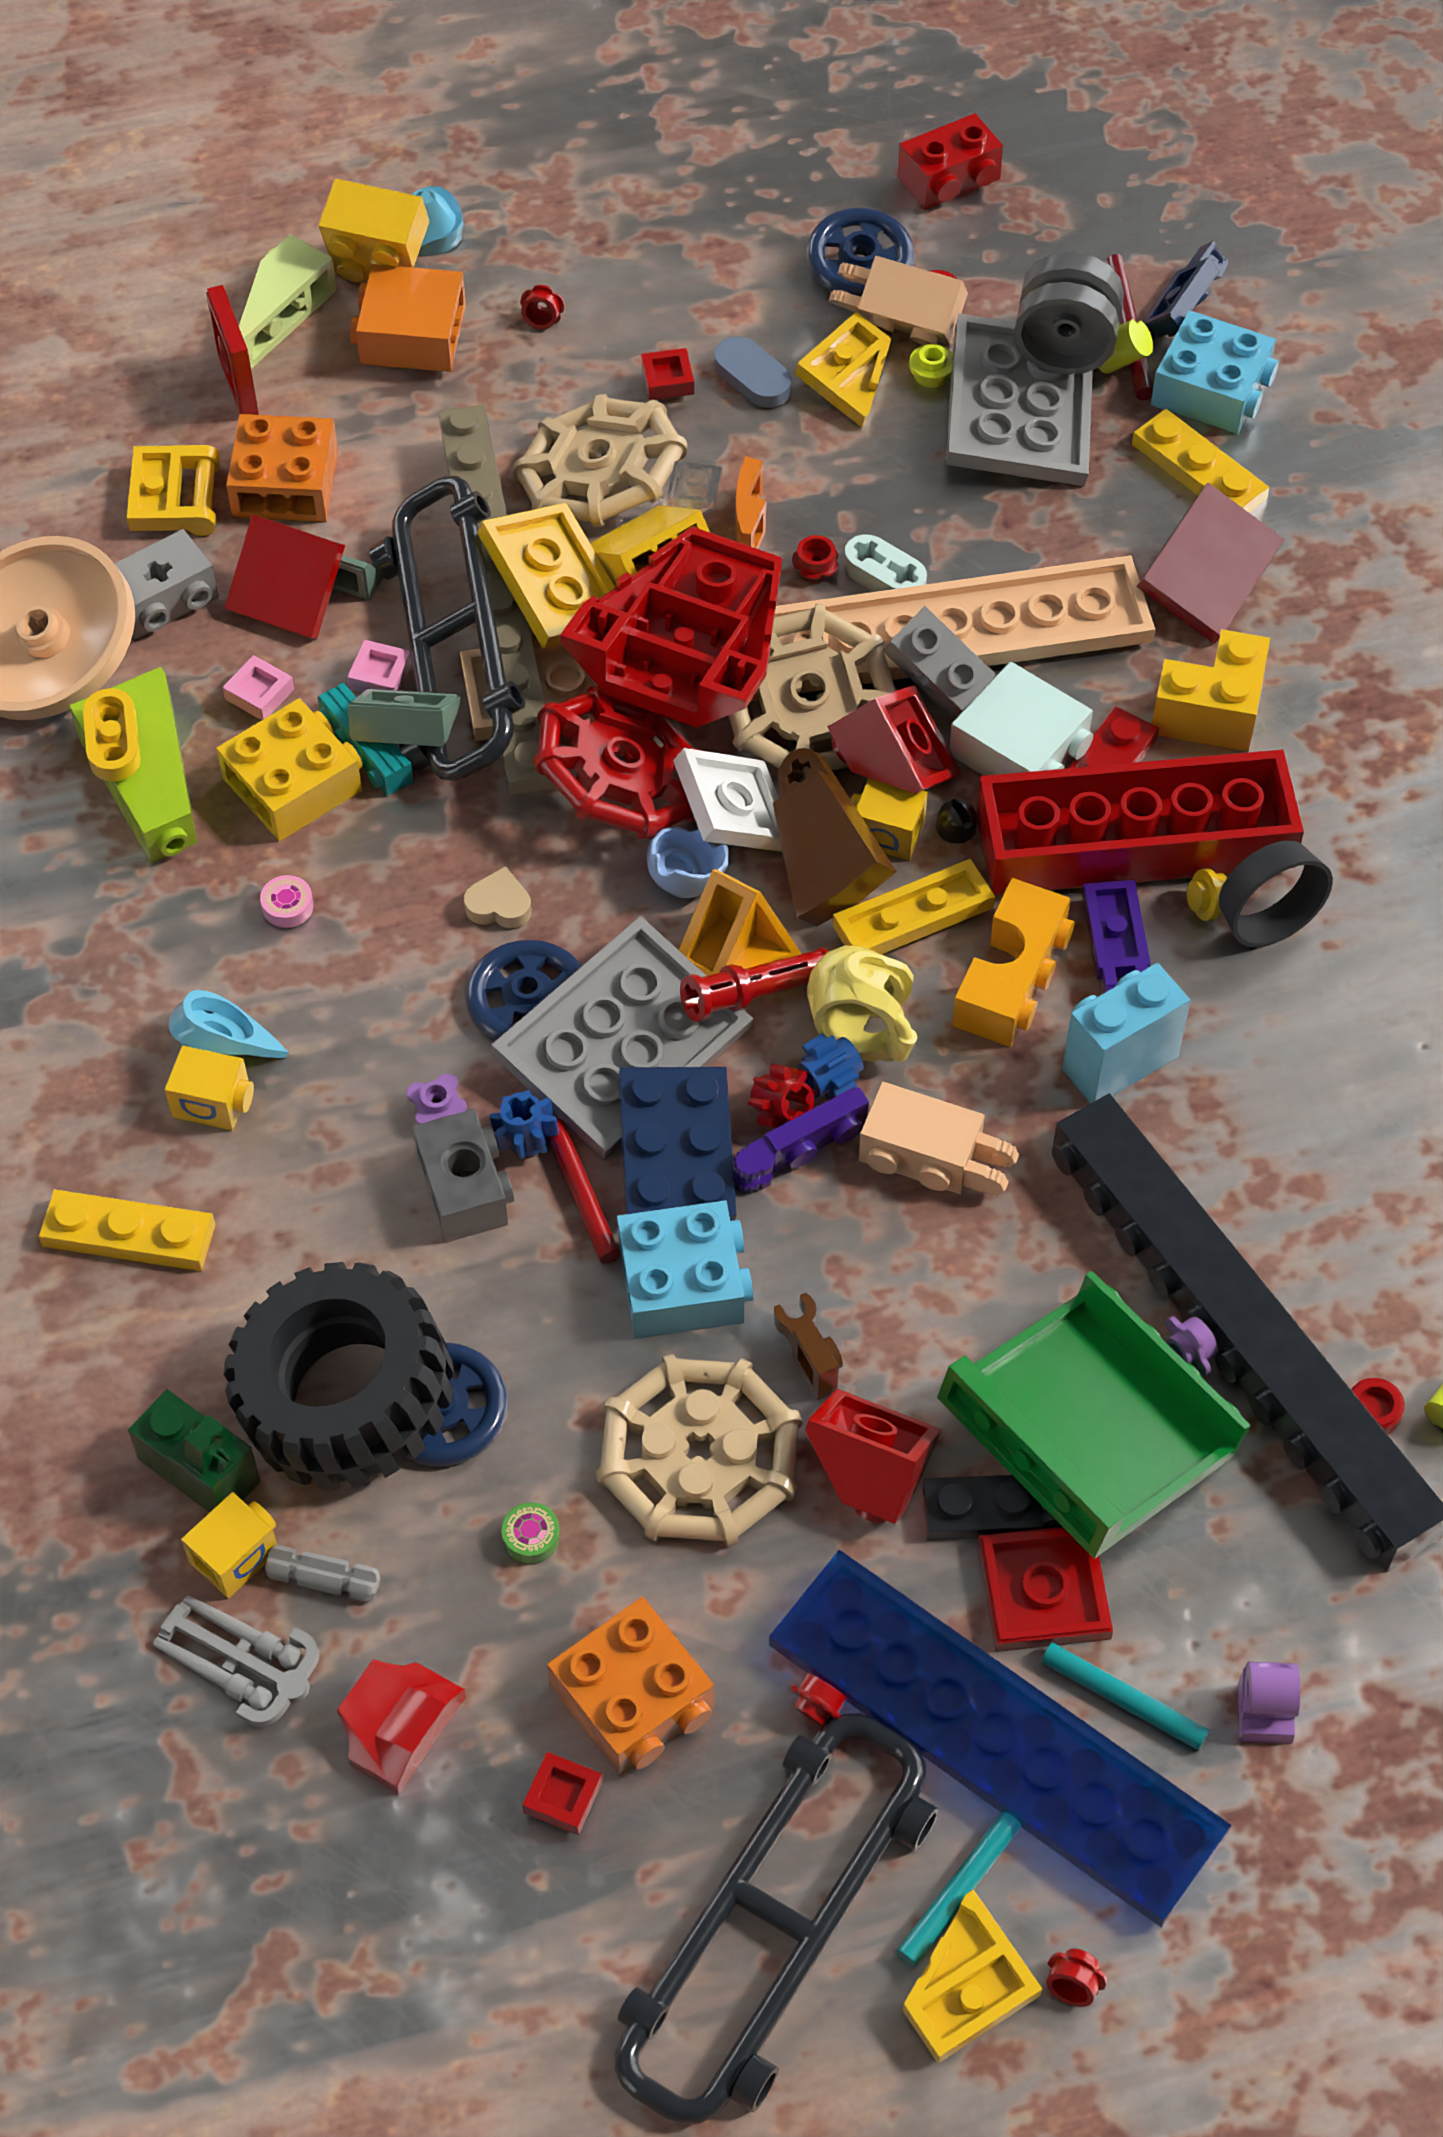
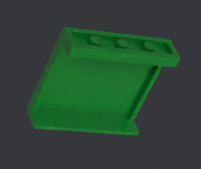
[937,1271,1251,1559]

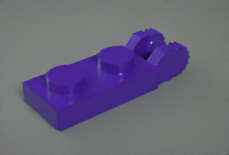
[1082,880,1151,994]
[734,1086,869,1195]

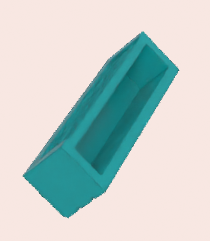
[317,682,414,797]

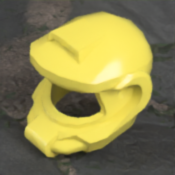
[807,945,917,1062]

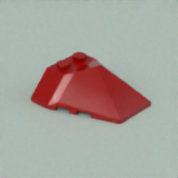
[560,526,782,728]

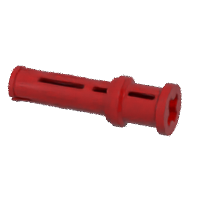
[680,947,829,1022]

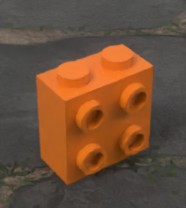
[350,264,466,372]
[226,414,338,522]
[547,1596,715,1776]

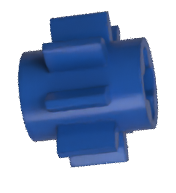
[797,1033,864,1099]
[489,1090,559,1160]

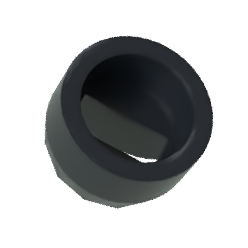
[936,798,977,844]

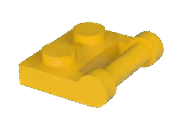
[127,445,221,536]

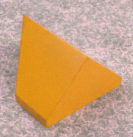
[679,869,802,976]

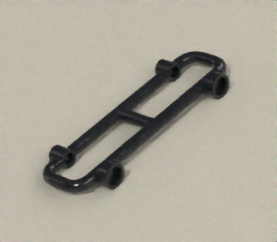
[369,476,525,781]
[615,1713,939,2125]

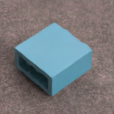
[1151,310,1279,434]
[1062,962,1191,1104]
[617,1200,753,1339]

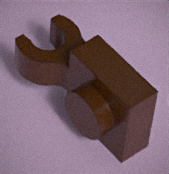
[774,1292,843,1400]

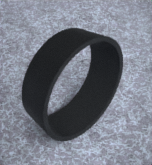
[1219,841,1333,947]

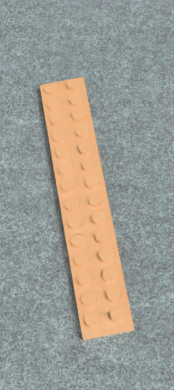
[460,555,1155,741]

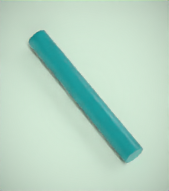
[1041,1642,1210,1751]
[896,1809,1024,1967]

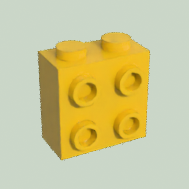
[590,505,710,587]
[216,698,363,842]

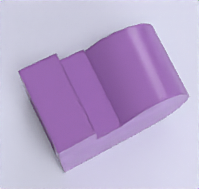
[1237,1661,1300,1744]

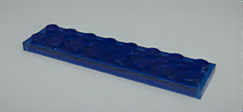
[769,1549,1232,1928]

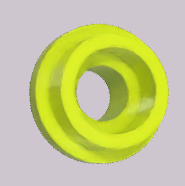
[909,344,953,388]

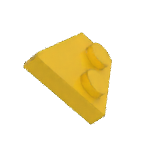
[795,311,891,428]
[903,1889,1042,2064]

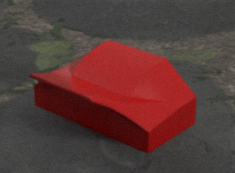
[337,1659,466,1795]

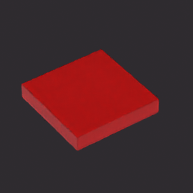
[206,285,259,415]
[224,514,345,639]
[978,1527,1113,1652]

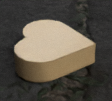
[464,866,532,928]

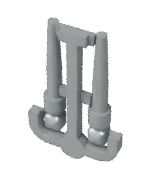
[153,1595,319,1727]

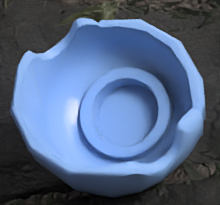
[646,827,728,898]

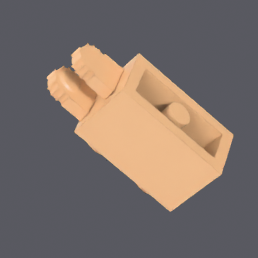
[828,255,968,345]
[859,1081,1019,1196]

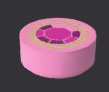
[260,875,314,928]

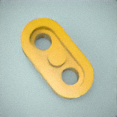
[83,688,141,781]

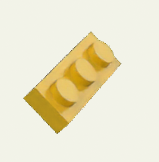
[1132,409,1270,513]
[833,858,995,954]
[39,1189,215,1272]

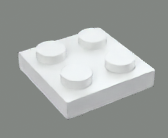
[673,748,783,852]

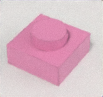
[347,640,412,693]
[222,655,294,720]

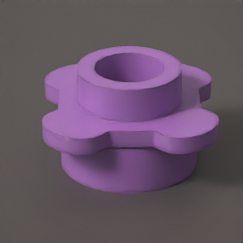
[407,1074,467,1124]
[1165,1316,1218,1376]

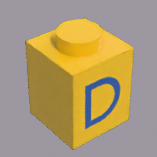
[851,778,928,861]
[164,1045,254,1131]
[181,1492,277,1599]

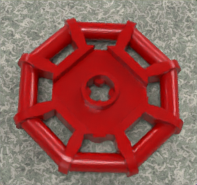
[533,686,701,839]

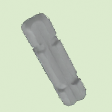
[265,1545,380,1602]

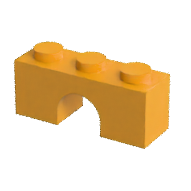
[952,878,1075,1047]

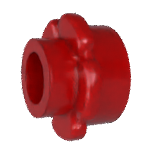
[520,284,565,329]
[792,535,839,580]
[791,1673,847,1726]
[1046,1948,1107,2007]

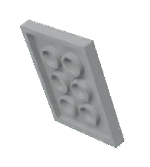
[945,313,1093,486]
[491,916,754,1160]

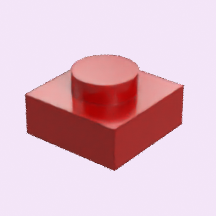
[641,348,695,401]
[522,1751,603,1836]

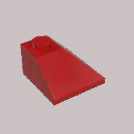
[827,685,961,794]
[805,1389,941,1524]

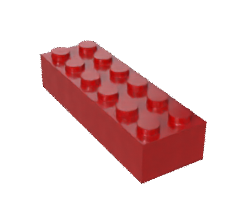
[976,749,1304,895]

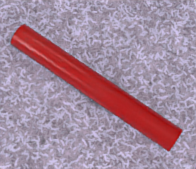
[547,1119,620,1264]

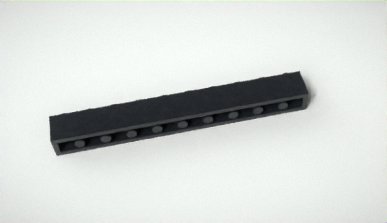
[1052,1093,1443,1572]

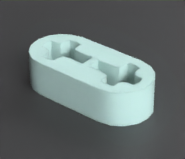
[844,534,927,592]

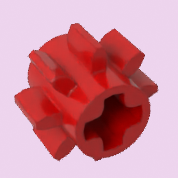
[747,1063,817,1129]

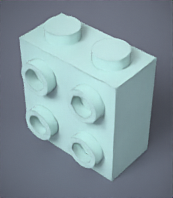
[949,661,1093,776]

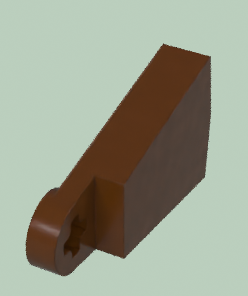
[773,748,897,927]

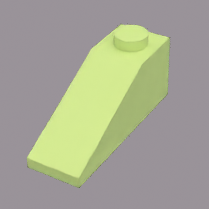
[239,234,337,369]

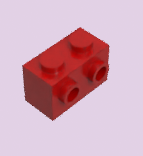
[897,113,1004,210]

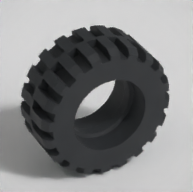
[223,1262,454,1490]

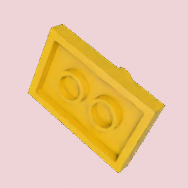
[477,503,615,649]

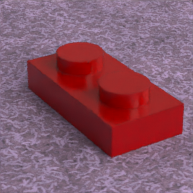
[1069,706,1159,768]

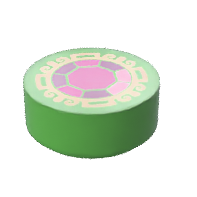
[501,1502,560,1564]

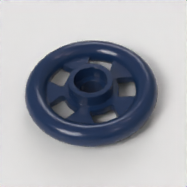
[807,207,915,297]
[465,940,582,1041]
[405,1342,508,1467]

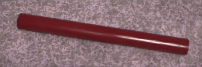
[1105,254,1153,400]

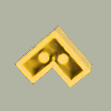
[318,178,429,282]
[1152,629,1271,752]

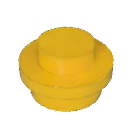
[1187,869,1227,921]

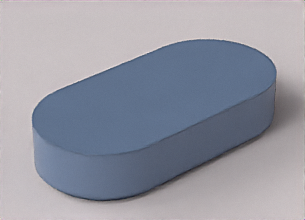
[714,337,792,408]

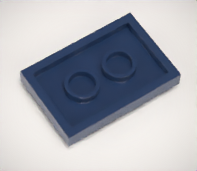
[618,1067,737,1221]

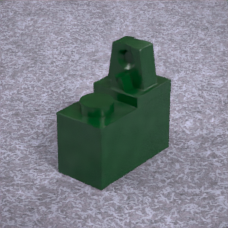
[128,1389,261,1513]

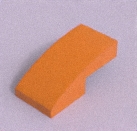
[736,456,766,549]

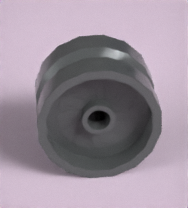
[1013,252,1125,375]

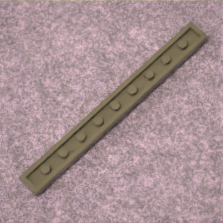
[438,404,556,795]

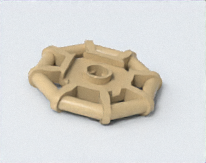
[513,394,687,527]
[728,603,896,782]
[595,1354,803,1546]

